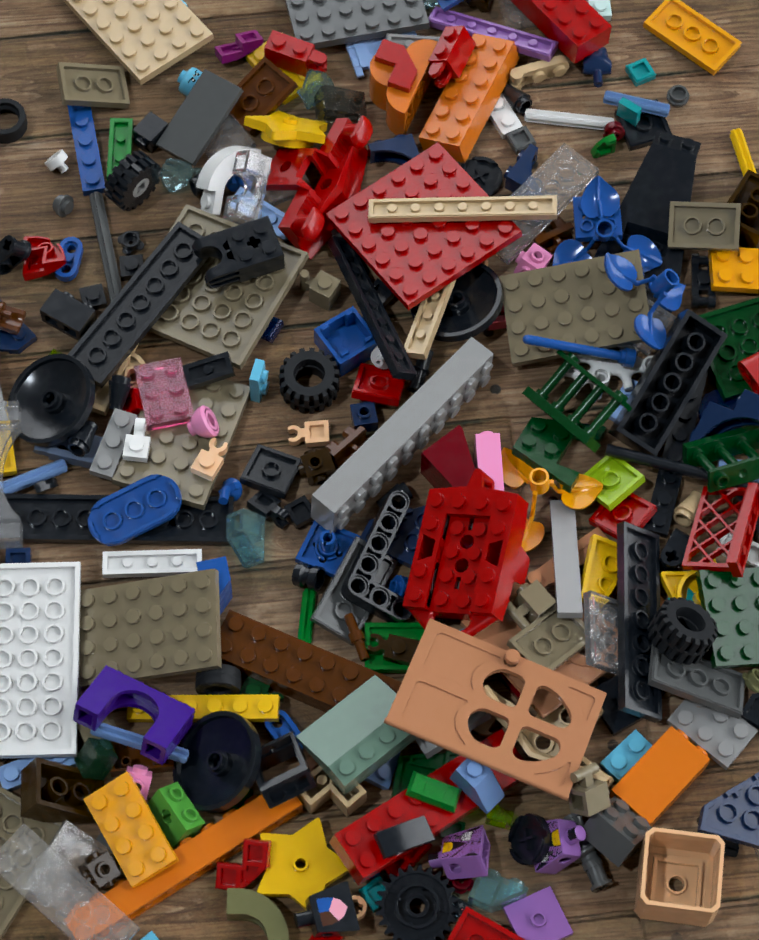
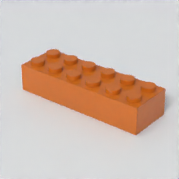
[418,33,520,163]

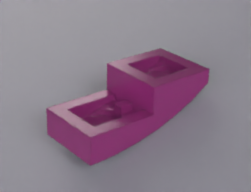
[214,30,264,64]

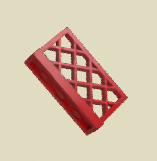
[681,482,759,577]

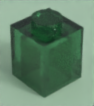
[74,738,118,781]

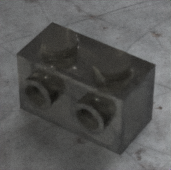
[314,84,367,123]

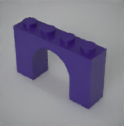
[73,665,195,765]

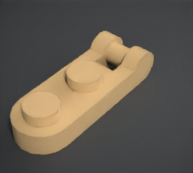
[509,55,569,90]

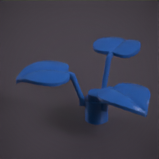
[552,176,662,273]
[604,252,686,350]

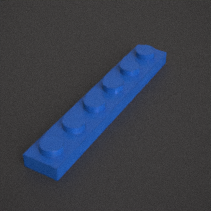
[67,105,106,196]

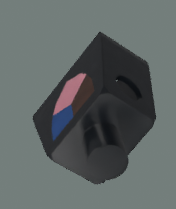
[294,881,360,938]

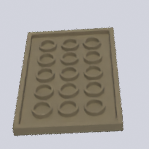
[499,249,649,367]
[111,362,250,510]
[79,568,222,689]

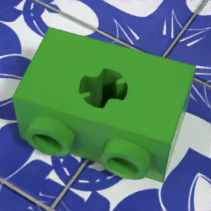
[147,782,205,847]

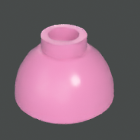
[187,405,219,438]

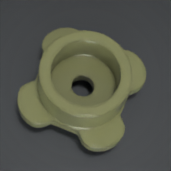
[742,668,759,693]

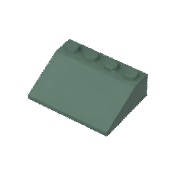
[296,675,418,795]

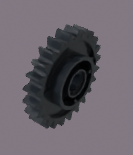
[375,864,459,940]

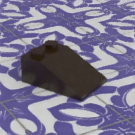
[727,169,759,248]
[21,757,104,823]

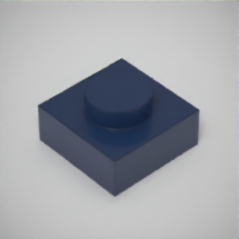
[5,548,32,563]

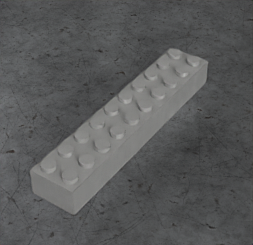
[310,337,494,533]

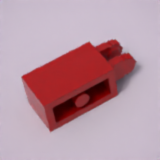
[428,26,476,88]
[264,30,327,77]

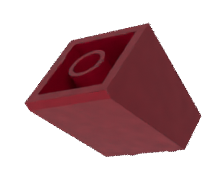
[420,425,475,488]

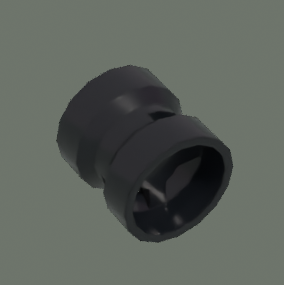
[292,562,325,591]

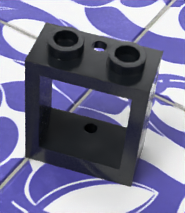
[256,731,317,809]

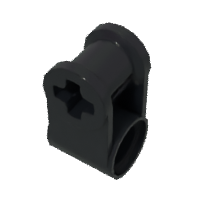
[0,235,32,275]
[660,528,698,573]

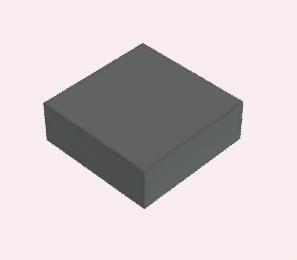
[505,125,537,155]

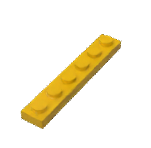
[127,694,280,722]

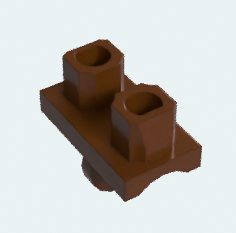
[530,216,574,254]
[0,302,26,335]
[326,425,368,469]

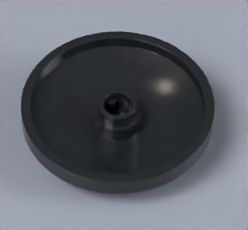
[410,263,504,342]
[7,354,96,447]
[173,711,262,813]

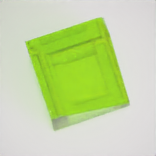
[485,804,514,830]

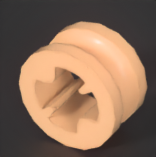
[352,895,367,921]

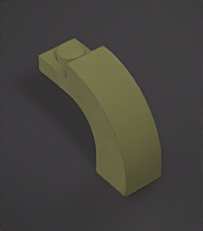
[226,888,289,940]

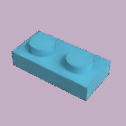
[249,359,269,403]
[599,729,653,783]

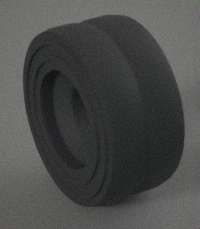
[195,664,241,695]

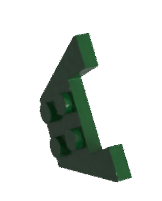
[512,417,607,493]
[391,751,466,838]

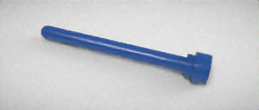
[523,335,636,368]

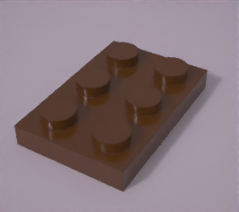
[228,56,298,136]

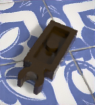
[367,633,420,666]

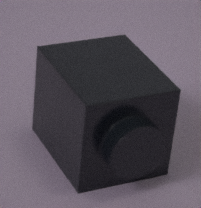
[133,111,168,153]

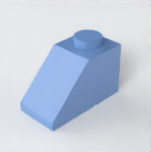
[450,759,505,814]

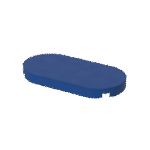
[88,474,182,546]

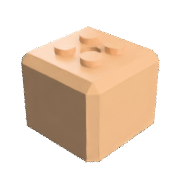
[634,827,725,927]

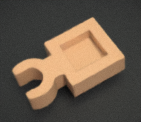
[288,420,330,447]
[190,437,228,482]

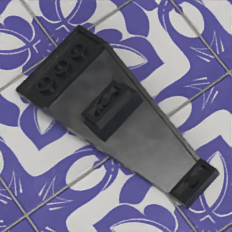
[593,130,701,329]

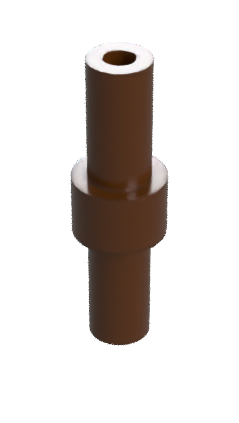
[344,613,370,662]

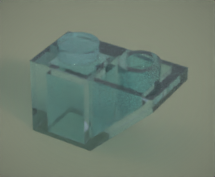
[226,508,265,568]
[468,868,529,913]

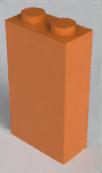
[609,726,710,827]

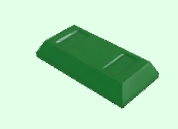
[405,771,462,813]

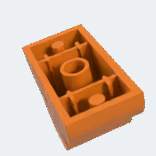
[369,39,438,135]

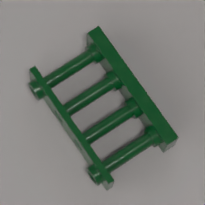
[522,350,632,453]
[683,425,759,493]

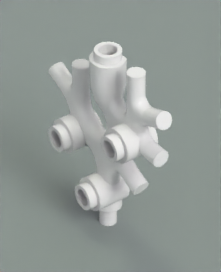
[565,343,653,400]

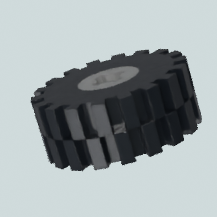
[104,150,162,211]

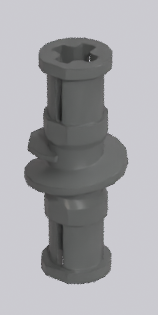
[563,813,613,892]

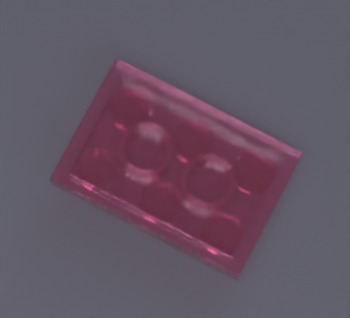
[134,357,194,431]

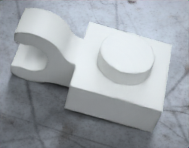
[122,418,151,463]

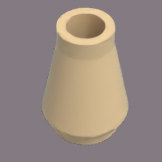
[673,491,701,527]

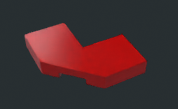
[375,39,417,93]
[215,838,271,890]

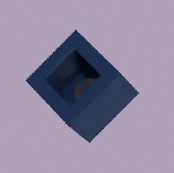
[350,402,378,432]

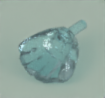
[161,158,202,193]

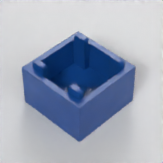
[314,306,377,377]

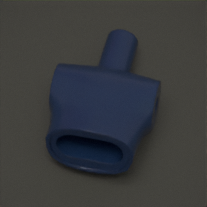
[582,47,612,88]

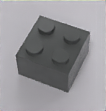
[583,796,652,867]

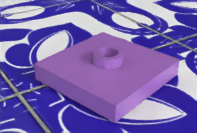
[503,886,573,940]

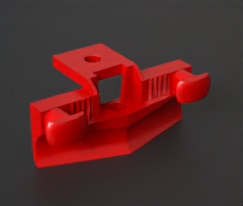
[259,116,373,260]

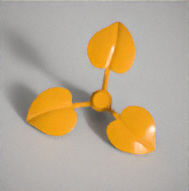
[501,447,603,552]

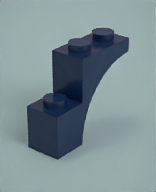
[368,133,419,165]
[504,144,547,228]
[689,389,759,442]

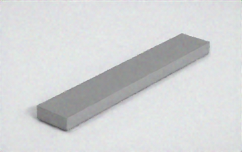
[549,500,583,618]

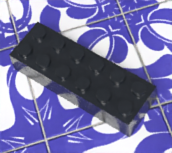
[608,309,727,456]

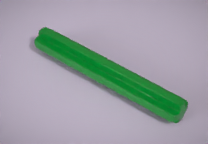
[298,588,317,644]

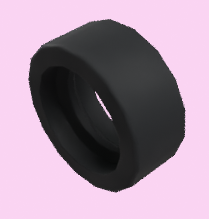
[0,98,28,144]

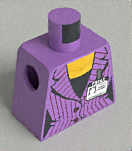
[534,819,586,875]
[428,825,491,880]

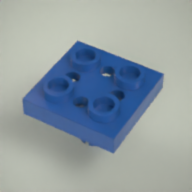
[572,194,623,242]
[295,520,360,578]

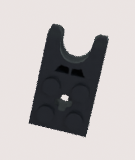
[192,216,285,289]

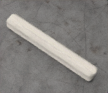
[524,108,614,130]

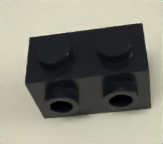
[40,288,97,341]

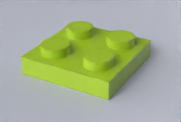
[583,456,646,511]

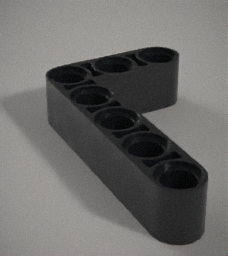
[341,491,412,623]

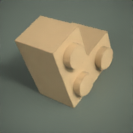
[297,766,367,817]

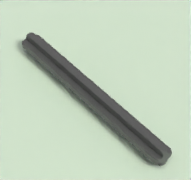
[89,191,122,303]

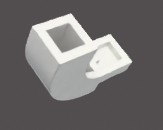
[196,146,261,215]

